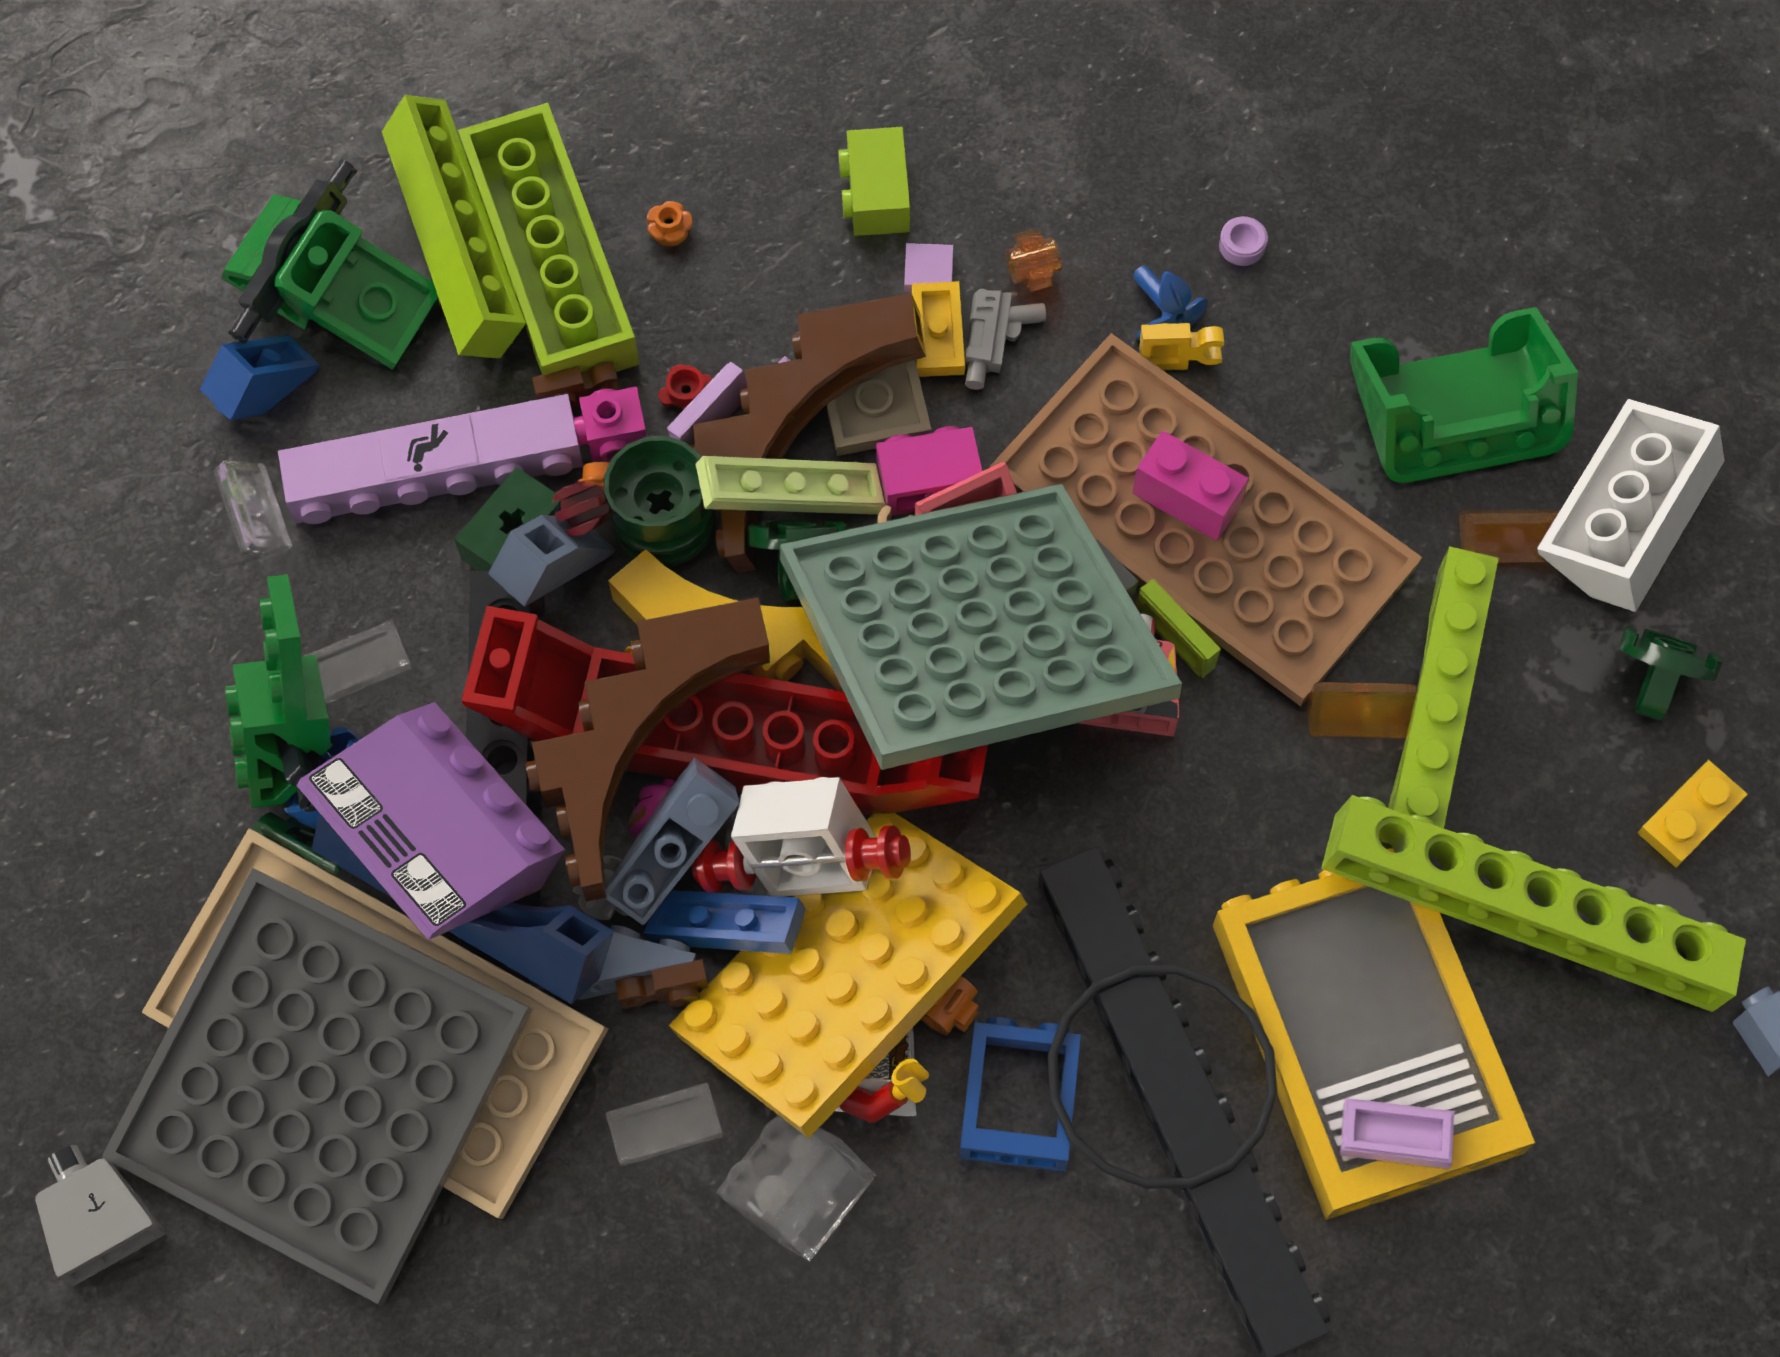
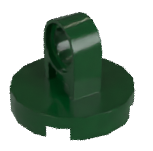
[748,519,847,601]
[1619,626,1724,721]

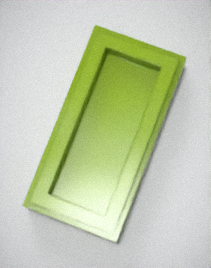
[1136,579,1221,678]

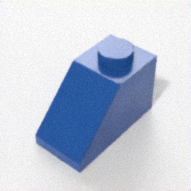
[200,335,320,420]

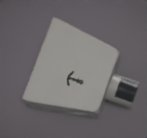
[35,1145,166,1287]

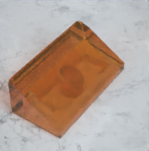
[1459,509,1560,562]
[1307,682,1416,738]

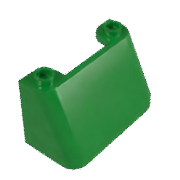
[1350,307,1578,483]

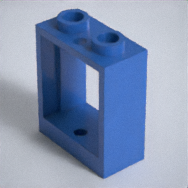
[959,1017,1081,1172]

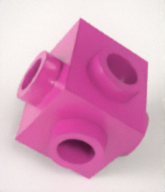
[573,387,647,462]

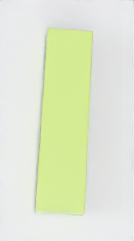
[696,456,886,514]

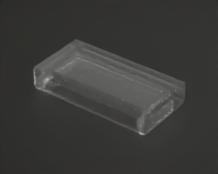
[304,620,412,704]
[606,1082,723,1167]

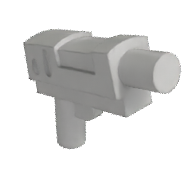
[964,289,1046,390]

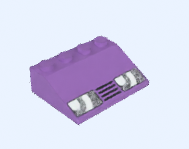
[297,702,565,940]

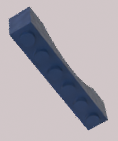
[311,814,614,1004]

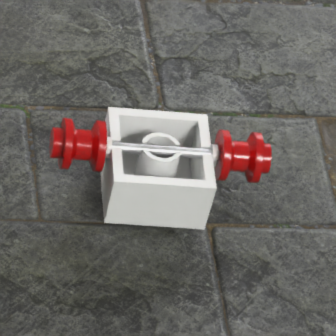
[692,777,911,897]

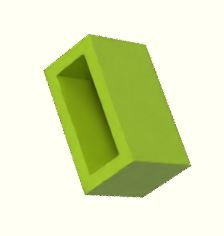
[838,127,910,236]

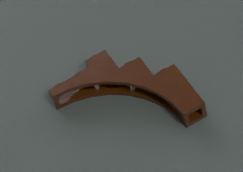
[688,293,926,573]
[526,597,770,902]

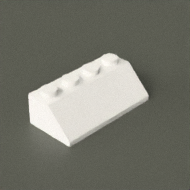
[1537,399,1725,612]

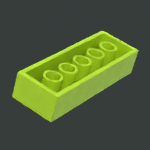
[458,103,640,375]

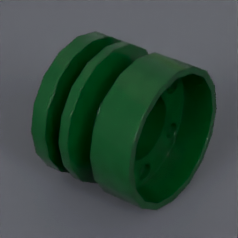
[604,436,715,567]

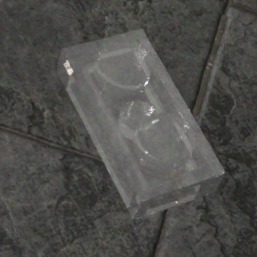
[214,460,292,556]

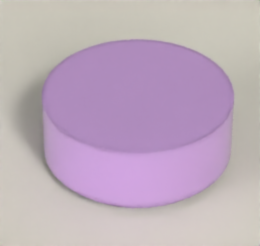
[1219,216,1268,266]

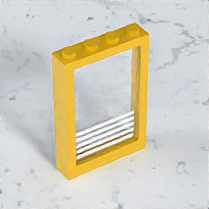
[1213,848,1535,1220]

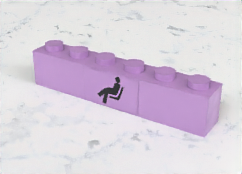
[278,394,583,524]

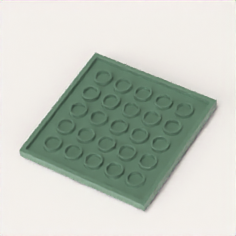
[780,484,1182,770]

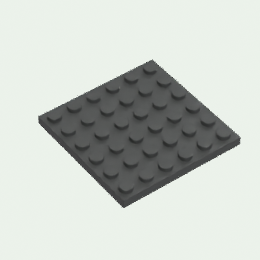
[102,868,533,1304]

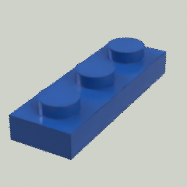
[644,890,806,954]

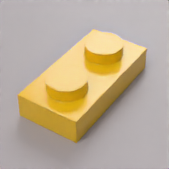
[912,281,965,377]
[1638,760,1748,868]

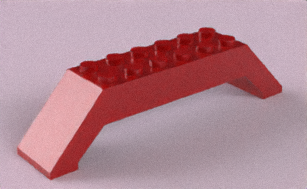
[461,606,989,815]

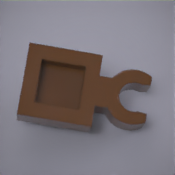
[532,362,619,412]
[615,959,709,1009]

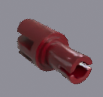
[552,480,610,536]

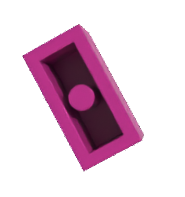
[876,426,982,516]
[1132,430,1249,541]

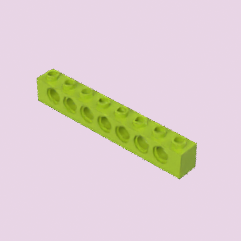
[1321,795,1746,1012]

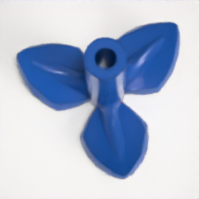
[1133,265,1209,341]

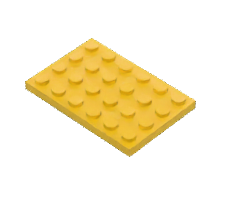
[669,813,1027,1138]

